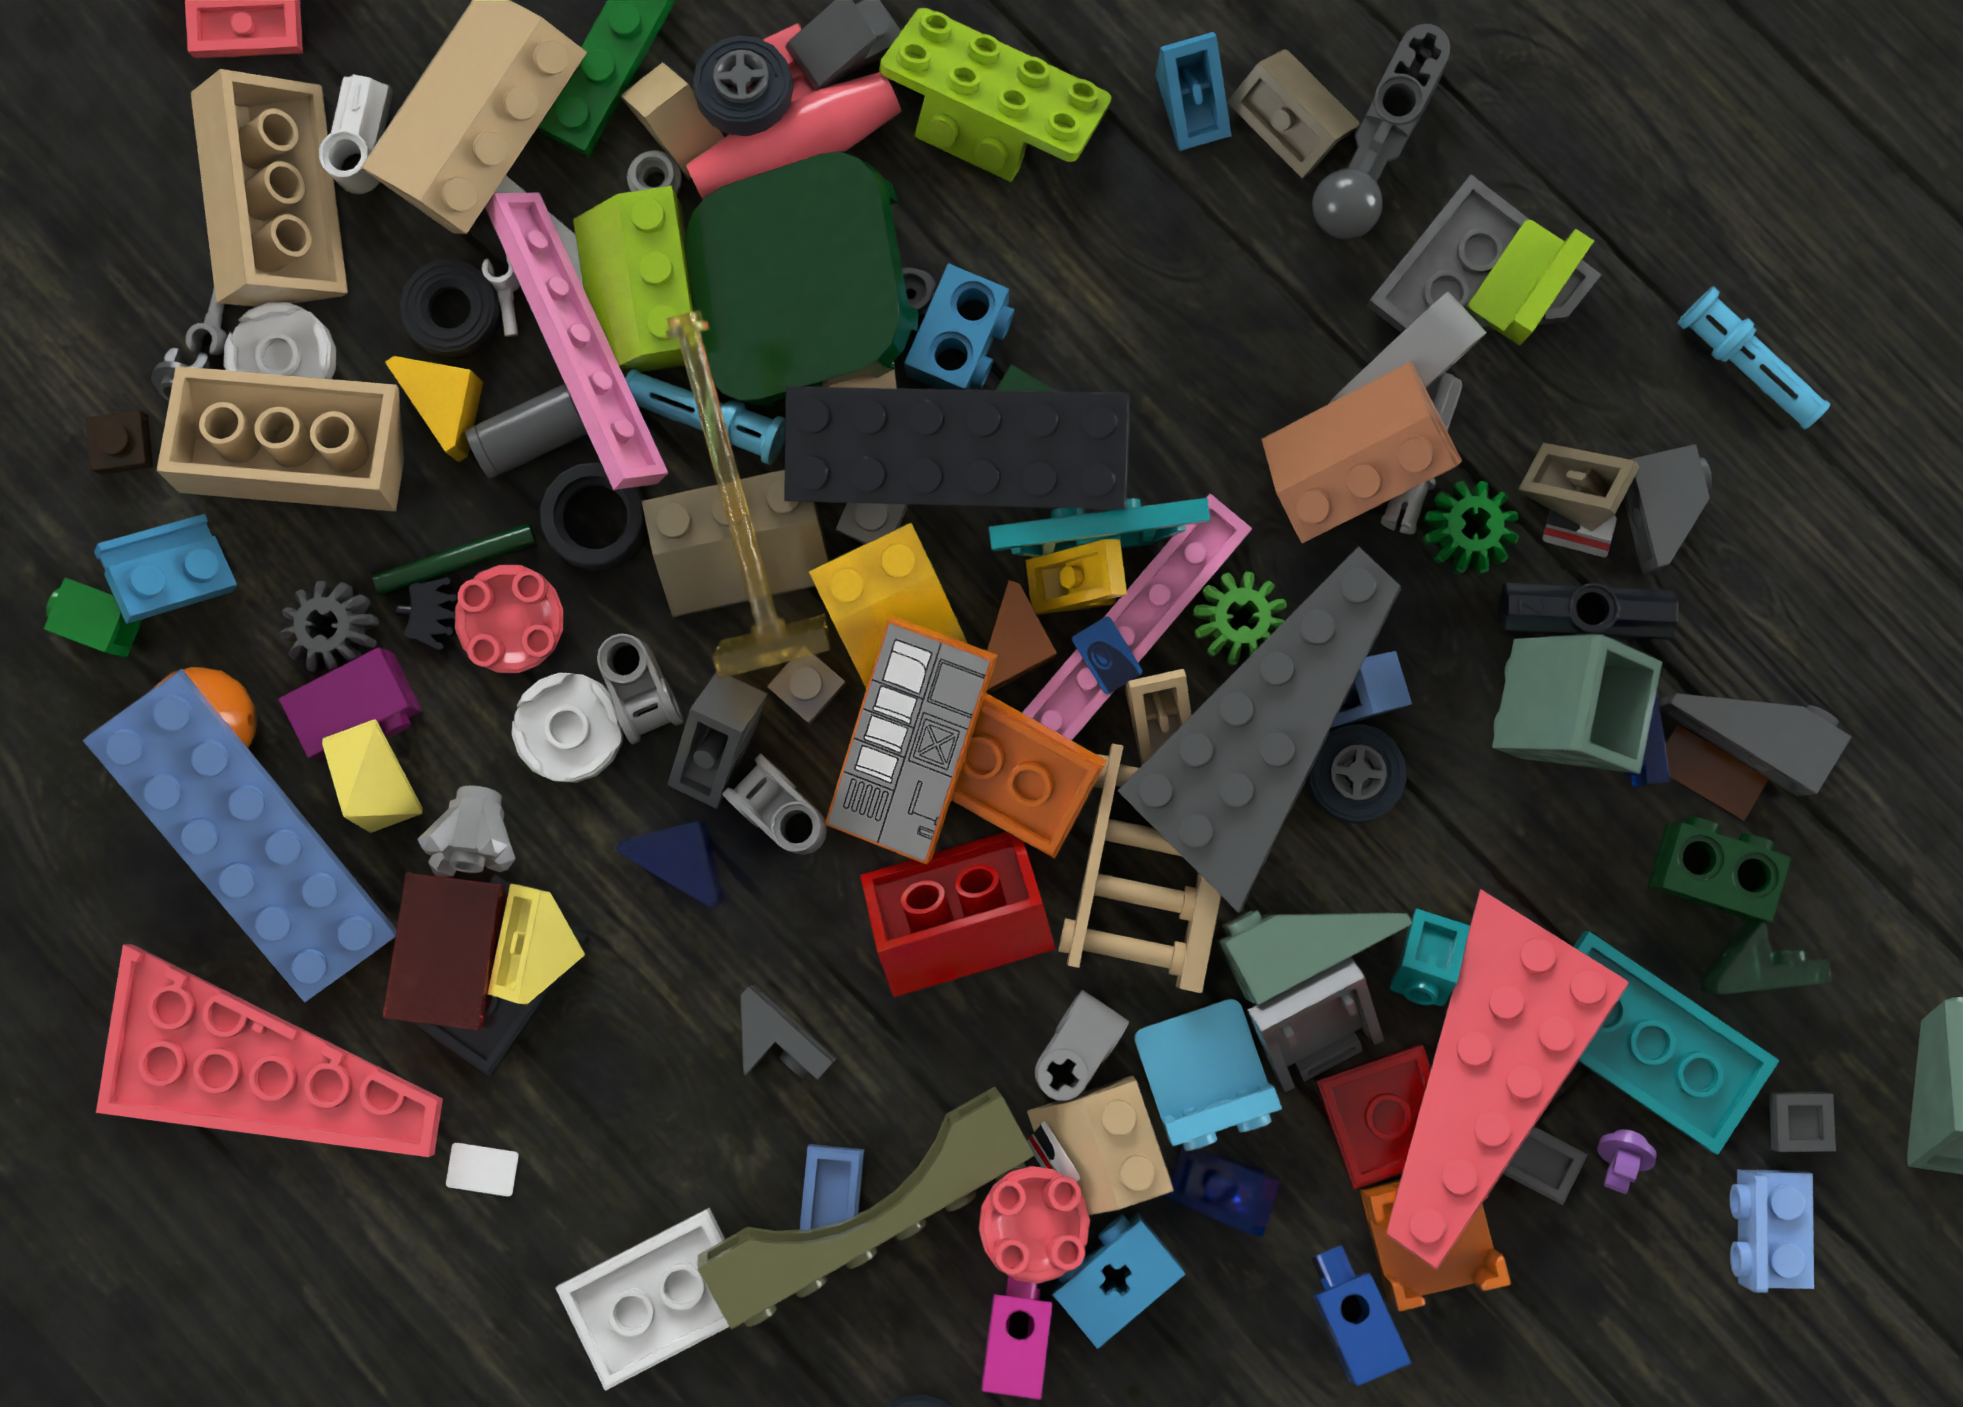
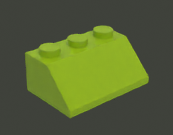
[573,185,703,375]

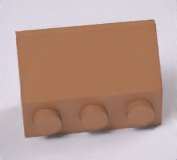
[1261,361,1462,543]

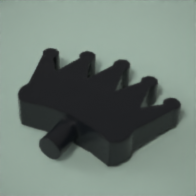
[396,577,458,651]

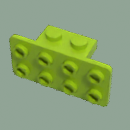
[879,8,1111,182]

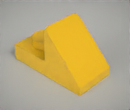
[1025,539,1127,614]

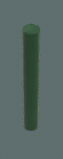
[372,523,537,595]

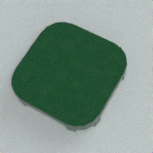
[685,152,918,407]

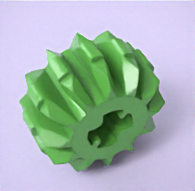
[1193,572,1287,666]

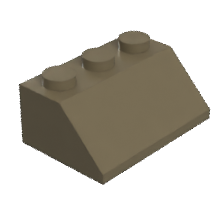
[642,470,829,618]

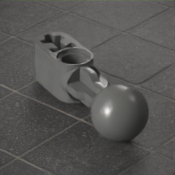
[1312,24,1450,240]

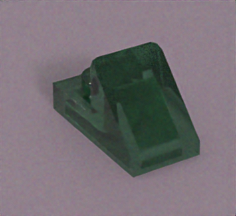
[1699,920,1832,995]

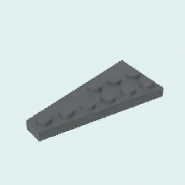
[1118,547,1401,912]

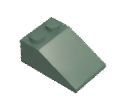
[1215,910,1413,1005]

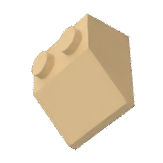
[1027,1075,1174,1215]

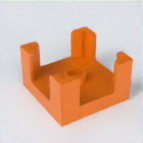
[1359,1178,1511,1312]

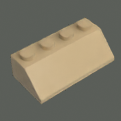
[361,0,587,234]
[191,69,348,307]
[157,366,404,511]

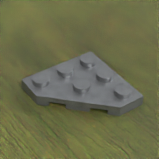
[1366,175,1601,333]

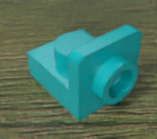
[1390,908,1470,1006]

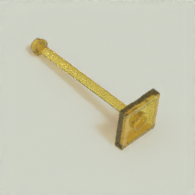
[666,310,831,679]

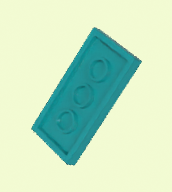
[1573,931,1780,1155]

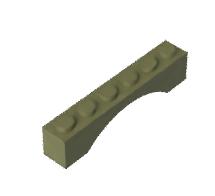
[698,1086,1034,1329]

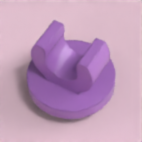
[1597,1130,1657,1194]

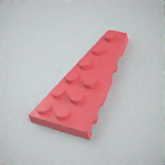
[1386,889,1629,1271]
[96,944,443,1157]

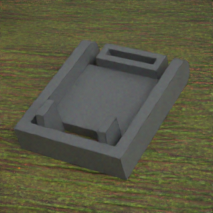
[1248,956,1384,1093]

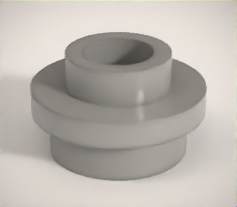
[627,151,682,195]

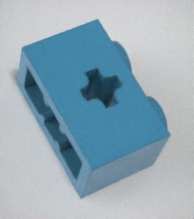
[1052,1212,1185,1349]

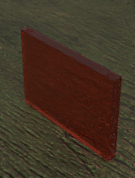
[383,873,504,1030]

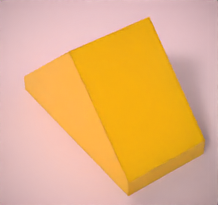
[385,356,483,462]

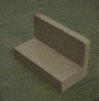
[1227,49,1360,178]

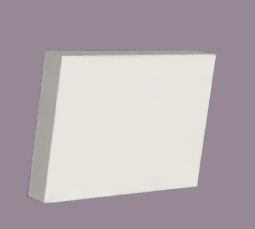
[556,1208,729,1391]

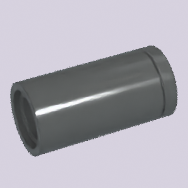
[465,384,588,480]

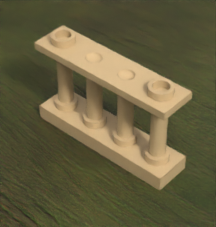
[1058,743,1221,993]

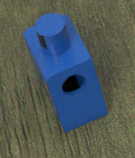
[1311,1245,1411,1386]

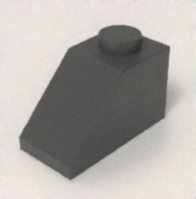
[1623,444,1712,575]
[667,670,767,809]

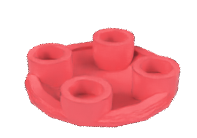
[455,565,564,673]
[979,1166,1090,1284]

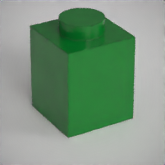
[44,578,143,658]

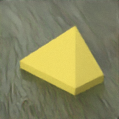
[322,719,423,833]
[488,883,585,1004]

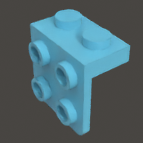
[1134,999,1282,1151]

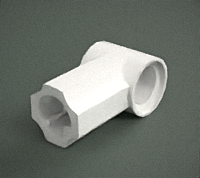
[319,75,393,194]

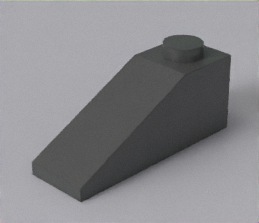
[1655,694,1852,796]

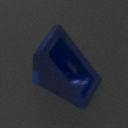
[615,821,724,908]

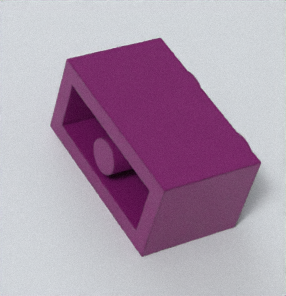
[279,647,423,761]

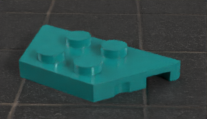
[989,498,1210,558]

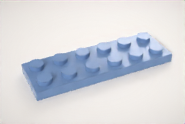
[83,669,397,1002]

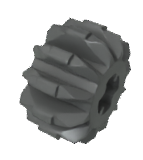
[279,581,379,673]

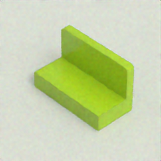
[1467,219,1594,346]

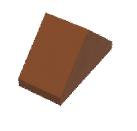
[986,580,1057,694]

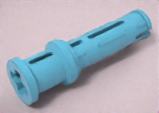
[1677,286,1830,430]
[625,369,786,465]

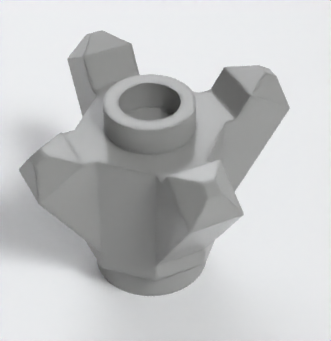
[418,786,515,878]

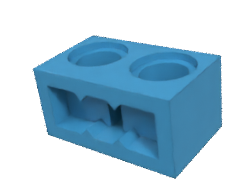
[904,263,1015,390]

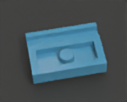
[94,514,237,624]

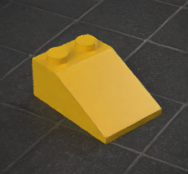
[809,523,968,689]

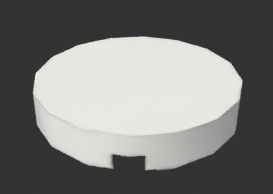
[224,302,336,379]
[512,673,624,783]

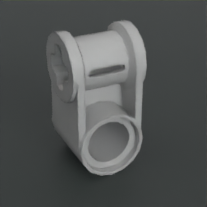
[597,633,684,745]
[722,753,827,855]
[1035,990,1129,1101]

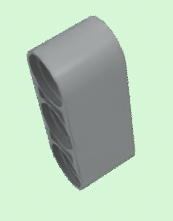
[1329,292,1487,404]

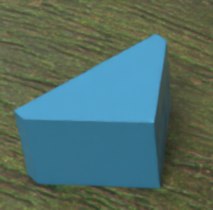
[1155,32,1232,151]

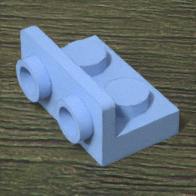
[1730,1169,1814,1293]

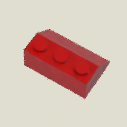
[860,832,1055,997]

